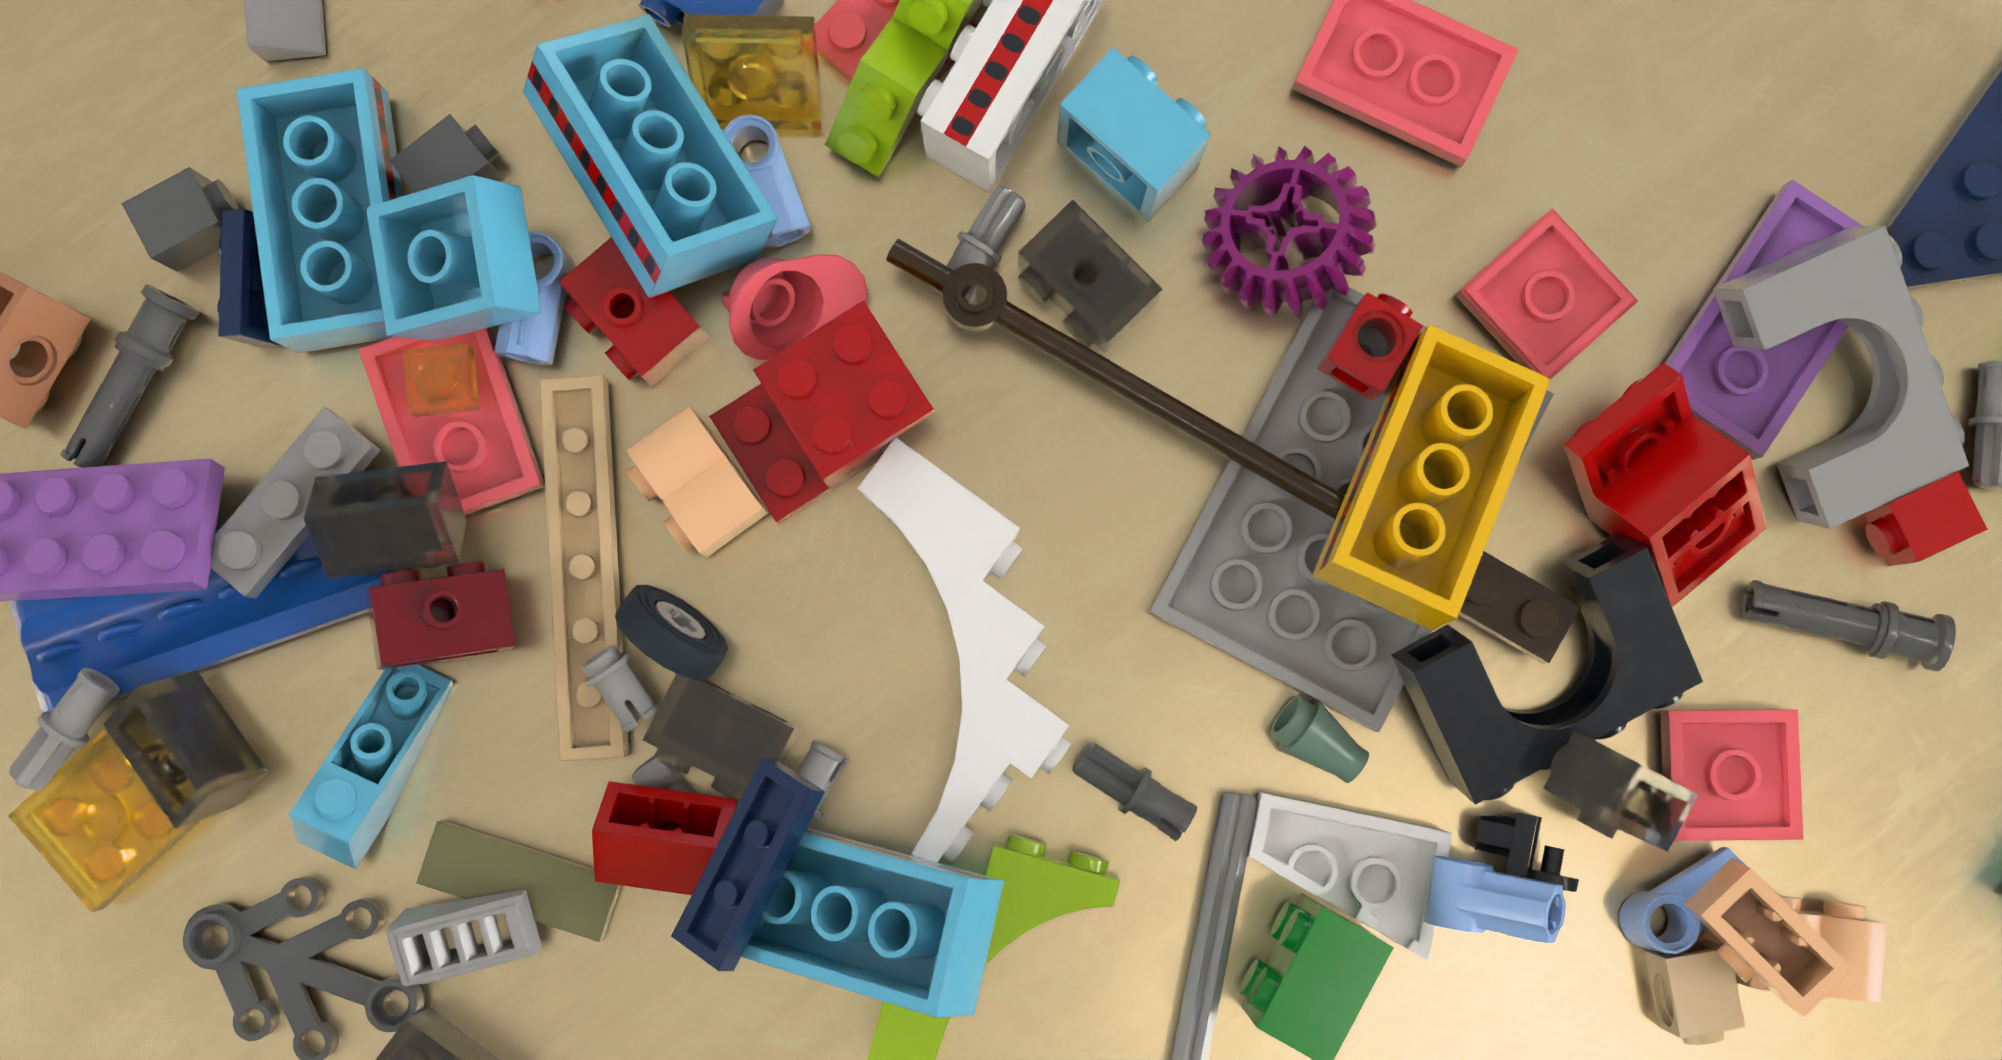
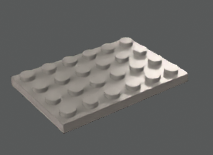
[1149,287,1554,732]

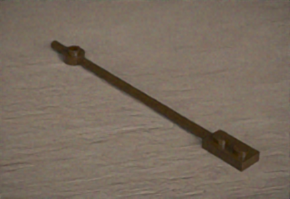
[886,238,1581,663]

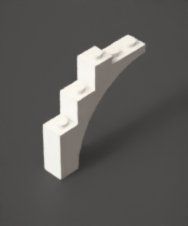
[857,437,1071,864]

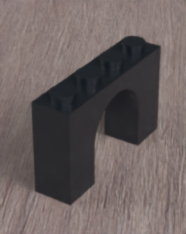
[1391,534,1703,805]

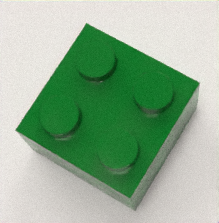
[1239,893,1394,1060]

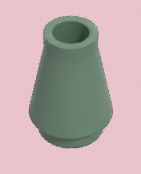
[1270,695,1369,783]

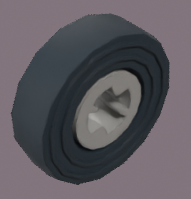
[615,585,728,681]

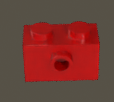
[559,237,710,387]
[592,781,737,895]

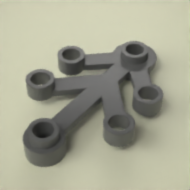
[183,876,424,1060]

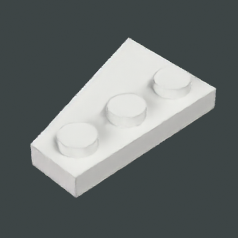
[1248,792,1453,962]

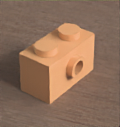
[1684,858,1854,1017]

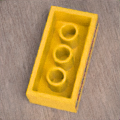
[1312,324,1551,630]

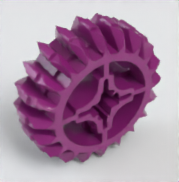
[1202,145,1377,318]

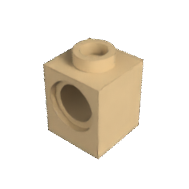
[1644,940,1746,1045]

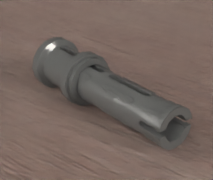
[60,284,200,468]
[1742,580,1956,671]

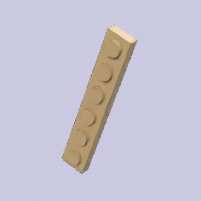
[539,375,629,762]

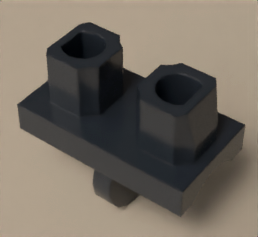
[1475,812,1579,892]

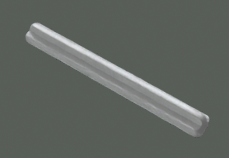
[1171,792,1257,1060]

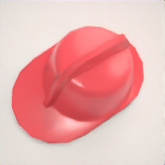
[722,254,868,360]

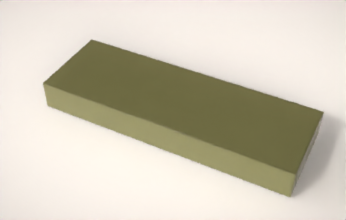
[416,820,622,942]

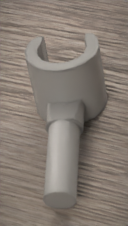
[632,755,696,793]

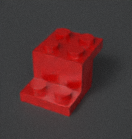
[709,300,935,524]
[1564,362,1767,607]

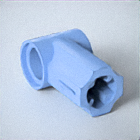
[723,114,812,249]
[494,232,576,365]
[1619,847,1747,954]
[1424,856,1566,944]

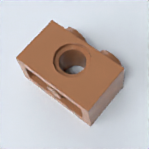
[0,272,91,429]

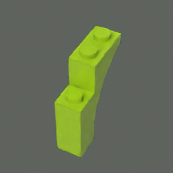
[825,0,983,177]
[867,834,1120,1060]

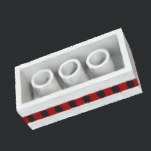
[917,0,1105,193]

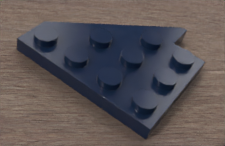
[1884,61,2002,290]

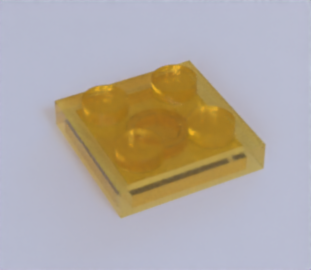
[682,14,823,131]
[8,727,200,912]

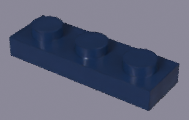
[671,758,825,971]

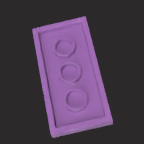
[1665,180,1862,460]
[0,458,225,602]

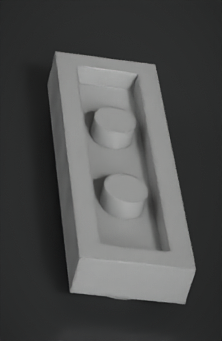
[210,407,381,599]

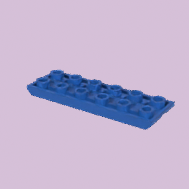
[9,477,405,712]

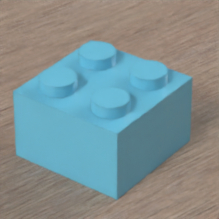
[1057,47,1211,223]
[366,175,542,341]

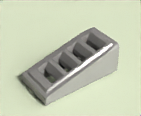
[387,889,542,987]

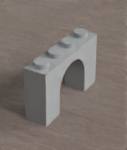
[1713,226,1969,529]

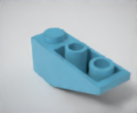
[288,665,453,870]

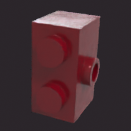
[366,561,516,670]

